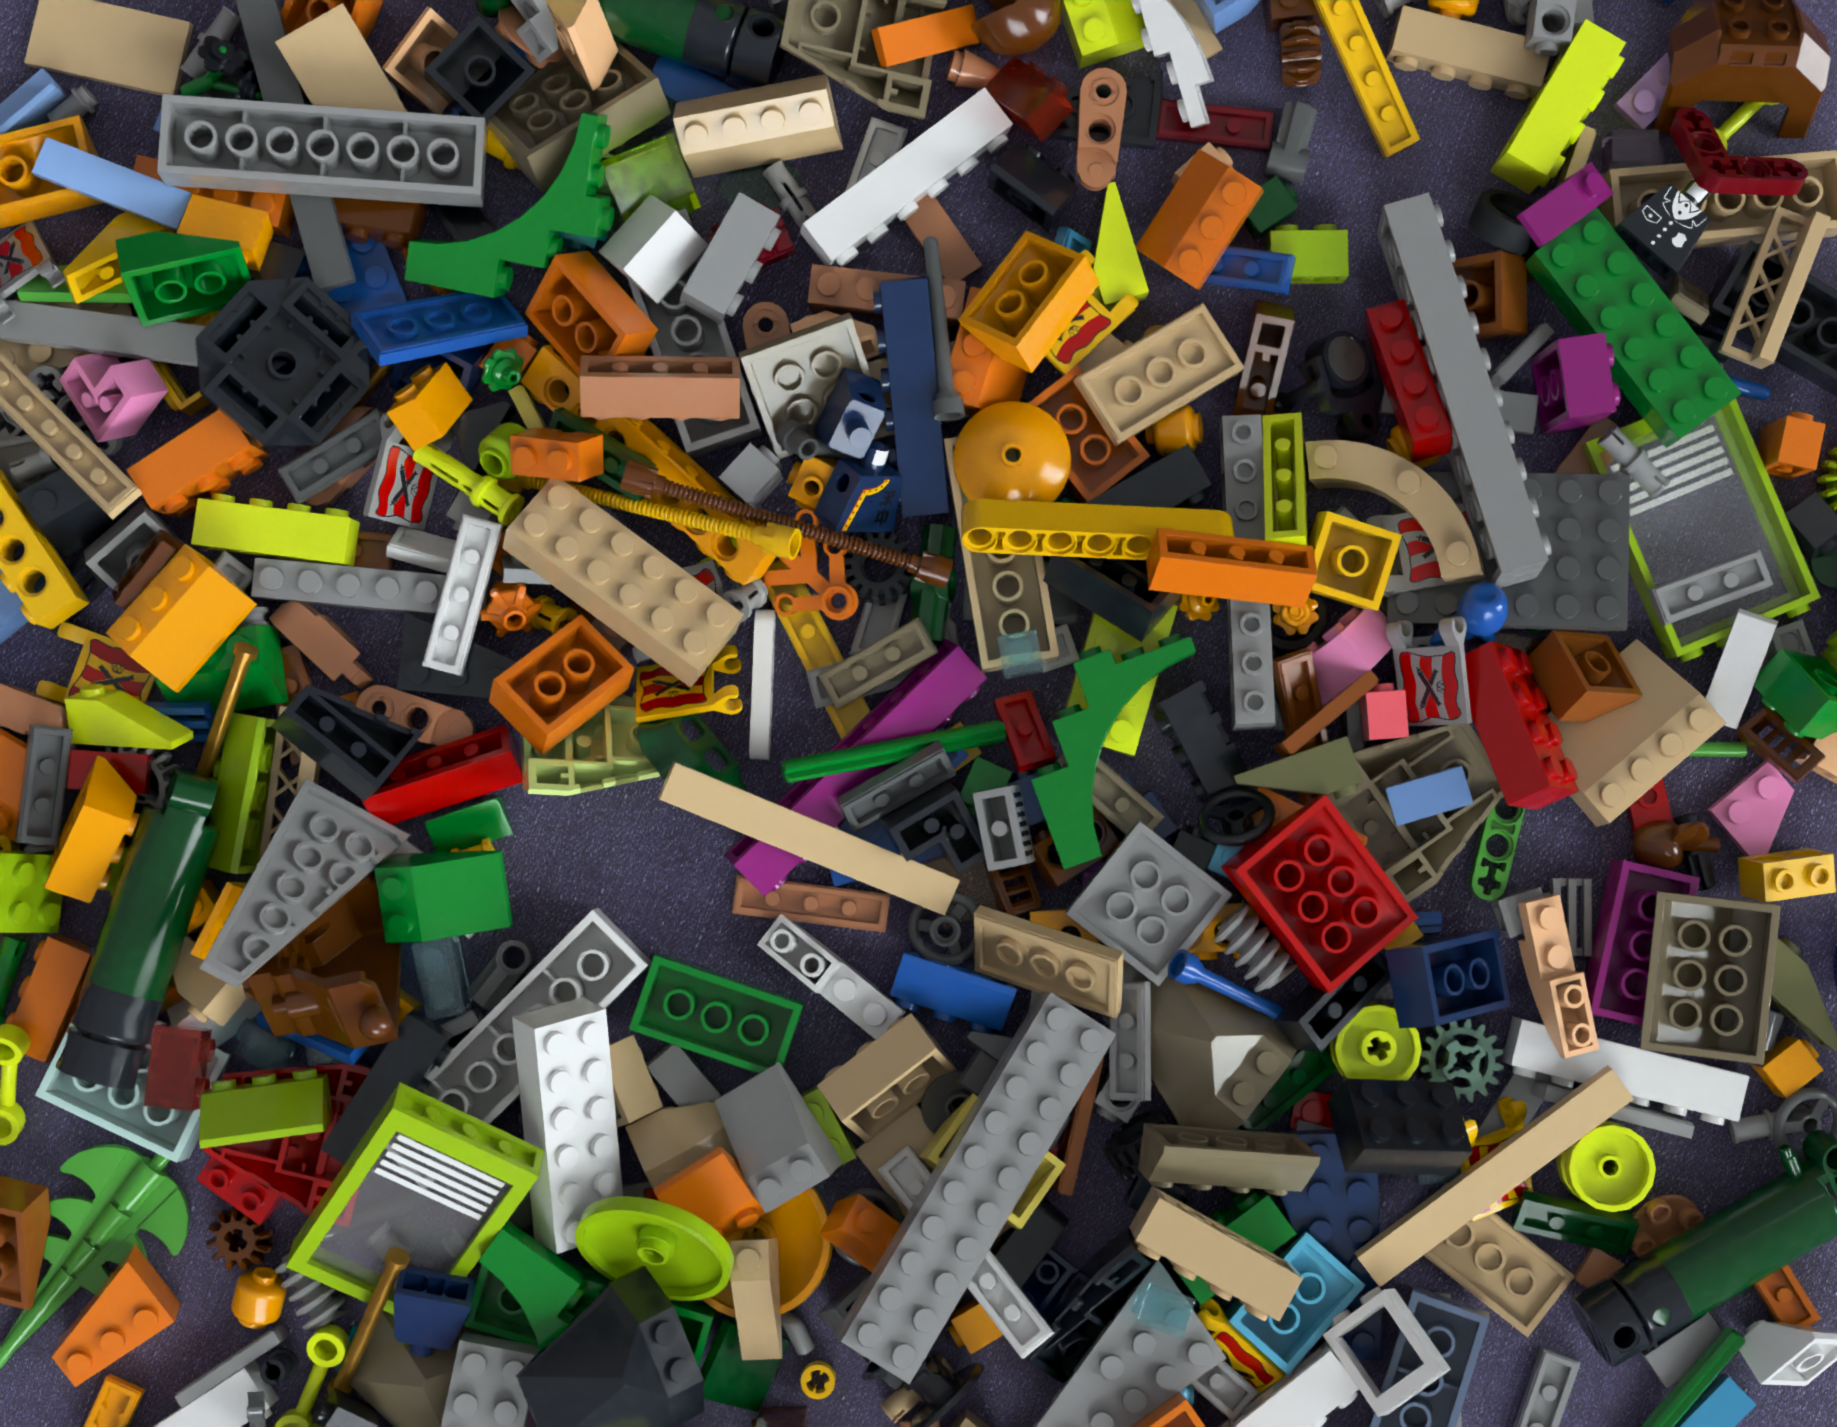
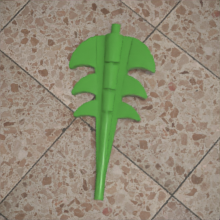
[0,1144,191,1369]

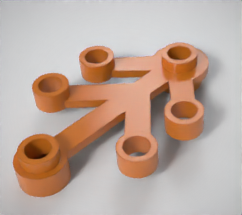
[755,509,859,620]

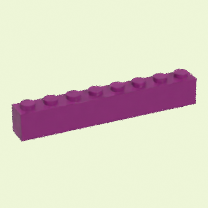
[724,639,987,896]

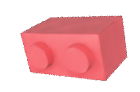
[1359,683,1409,741]

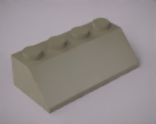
[1138,1123,1320,1196]

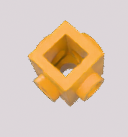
[787,455,839,511]

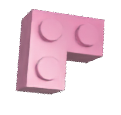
[59,353,169,443]
[1306,606,1392,705]

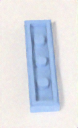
[32,137,192,231]

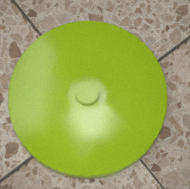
[575,1196,734,1301]

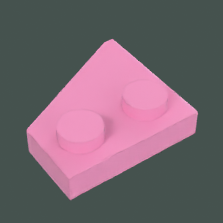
[1706,761,1794,856]

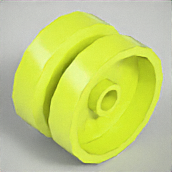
[1327,1001,1422,1081]
[1556,1120,1656,1212]

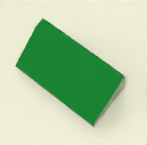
[424,797,514,852]

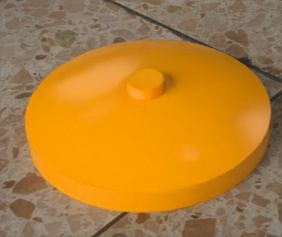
[702,1186,833,1318]

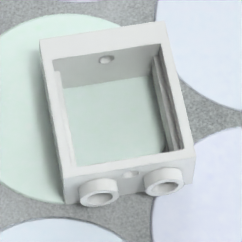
[1323,1287,1451,1417]

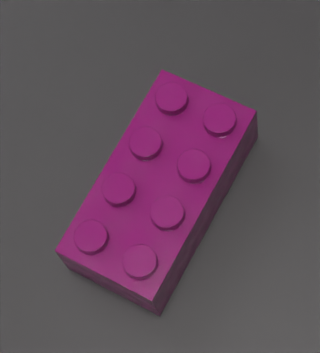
[1585,859,1700,1026]

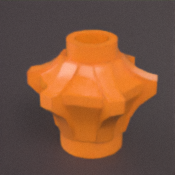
[480,580,542,638]

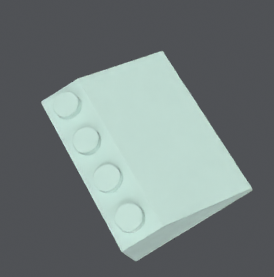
[35,1020,231,1163]

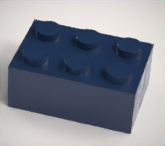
[1385,929,1511,1029]

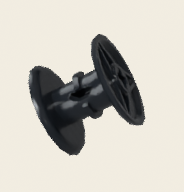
[862,1350,984,1427]

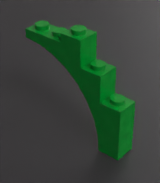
[404,112,614,298]
[1031,633,1196,870]
[479,1221,585,1351]

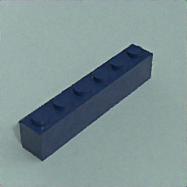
[873,276,949,517]

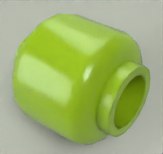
[478,422,526,480]

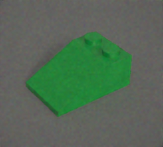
[115,231,252,327]
[374,850,513,943]

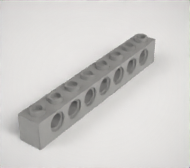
[1219,415,1275,731]

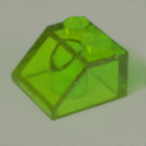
[601,133,701,223]

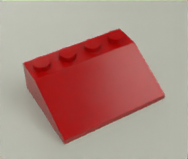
[1220,794,1419,994]

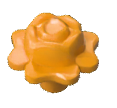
[1178,594,1220,621]
[1272,598,1319,636]

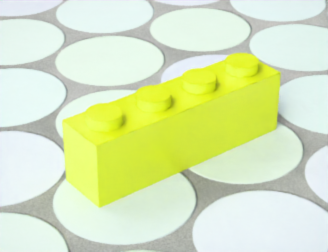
[1262,412,1308,546]
[191,493,360,567]

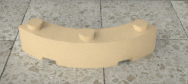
[1305,440,1486,585]

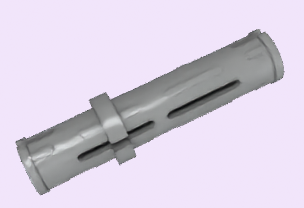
[762,160,838,267]

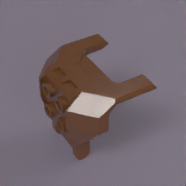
[1652,0,1831,139]

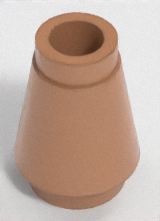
[946,49,1005,92]

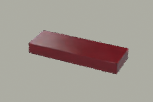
[1156,99,1274,152]

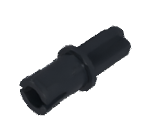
[1673,812,1716,891]

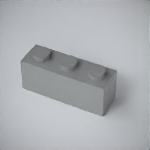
[679,192,781,324]

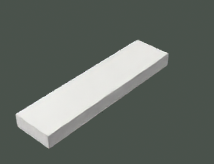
[422,514,503,676]

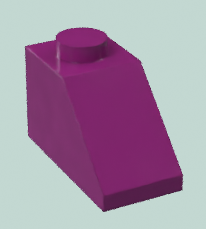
[1516,162,1614,248]

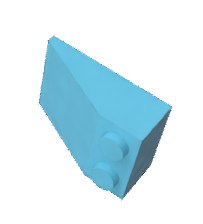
[1224,1231,1366,1375]

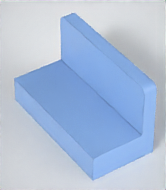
[0,67,69,134]

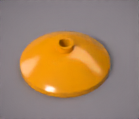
[954,401,1071,502]

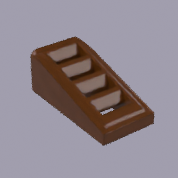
[1738,705,1826,784]
[983,858,1043,916]

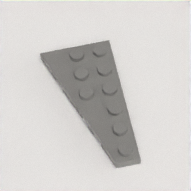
[199,779,410,988]
[1033,1260,1226,1427]

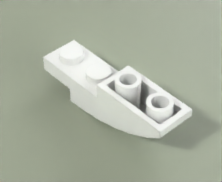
[1131,0,1214,128]
[757,914,906,1040]

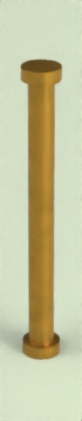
[196,642,259,777]
[327,1247,410,1395]

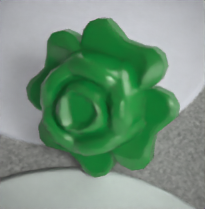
[481,348,524,392]

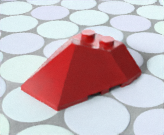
[203,1063,372,1226]

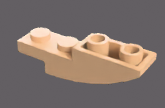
[1518,894,1599,1058]

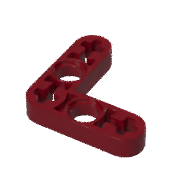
[1669,107,1808,196]

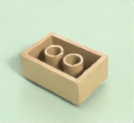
[817,1013,958,1143]

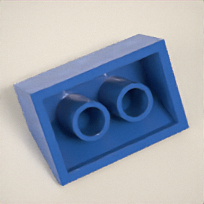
[890,949,1017,1034]

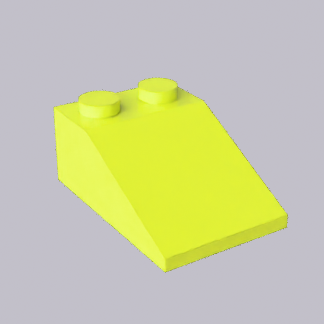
[1061,0,1146,69]

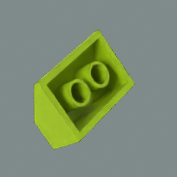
[199,1068,334,1149]

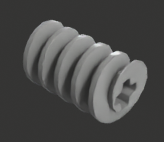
[1213,903,1298,992]
[274,1254,350,1330]

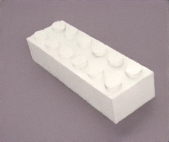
[512,997,623,1254]

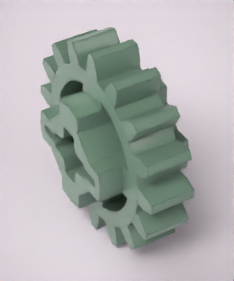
[1417,1018,1504,1103]

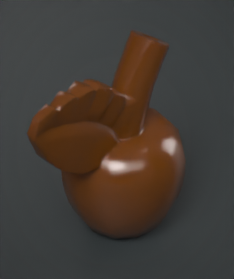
[1632,820,1721,870]

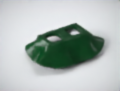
[636,714,748,791]

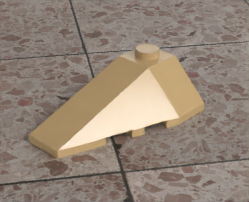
[625,1101,737,1200]

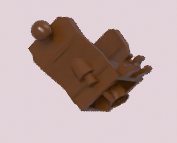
[242,871,402,1049]

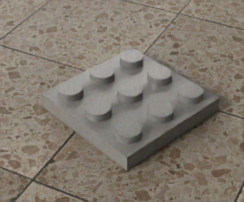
[1065,820,1232,986]

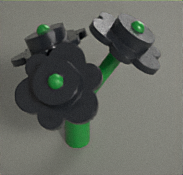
[180,36,263,101]

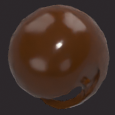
[971,0,1062,56]

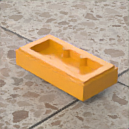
[83,1374,146,1427]

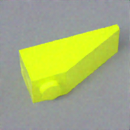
[1092,182,1149,310]
[65,684,194,750]

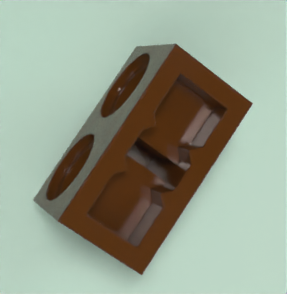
[1031,807,1120,889]

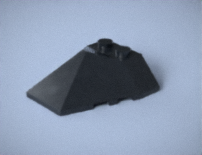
[1025,1227,1197,1383]
[516,1266,704,1427]

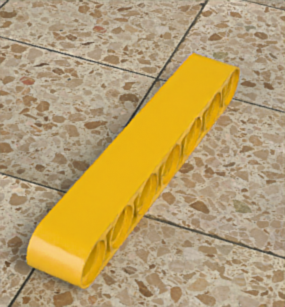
[961,499,1235,560]

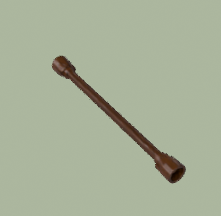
[619,459,953,589]

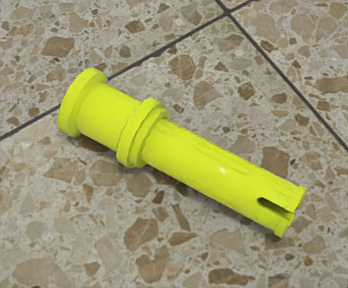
[413,443,524,526]

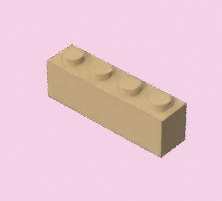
[1385,5,1550,100]

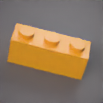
[0,115,103,229]
[958,230,1100,373]
[106,544,257,693]
[44,755,139,903]

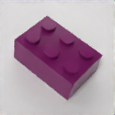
[1530,333,1620,435]

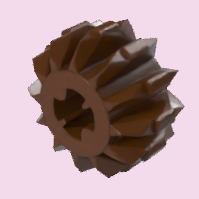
[1278,19,1322,87]
[206,1206,275,1272]

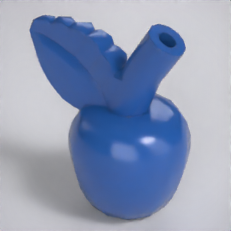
[1429,582,1508,646]

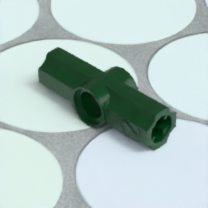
[910,524,958,645]

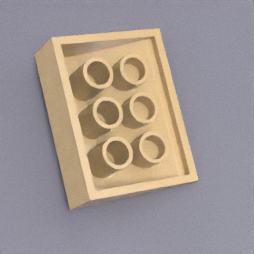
[1547,639,1726,827]

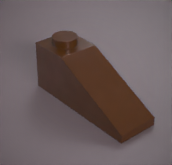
[1232,300,1295,428]

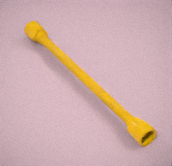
[487,473,802,560]

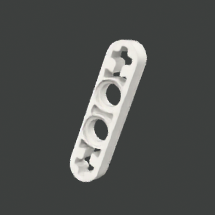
[749,609,776,760]

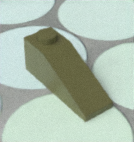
[1234,736,1364,800]
[1771,937,1837,1052]

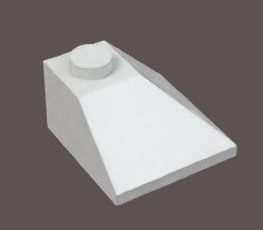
[1739,1320,1837,1386]

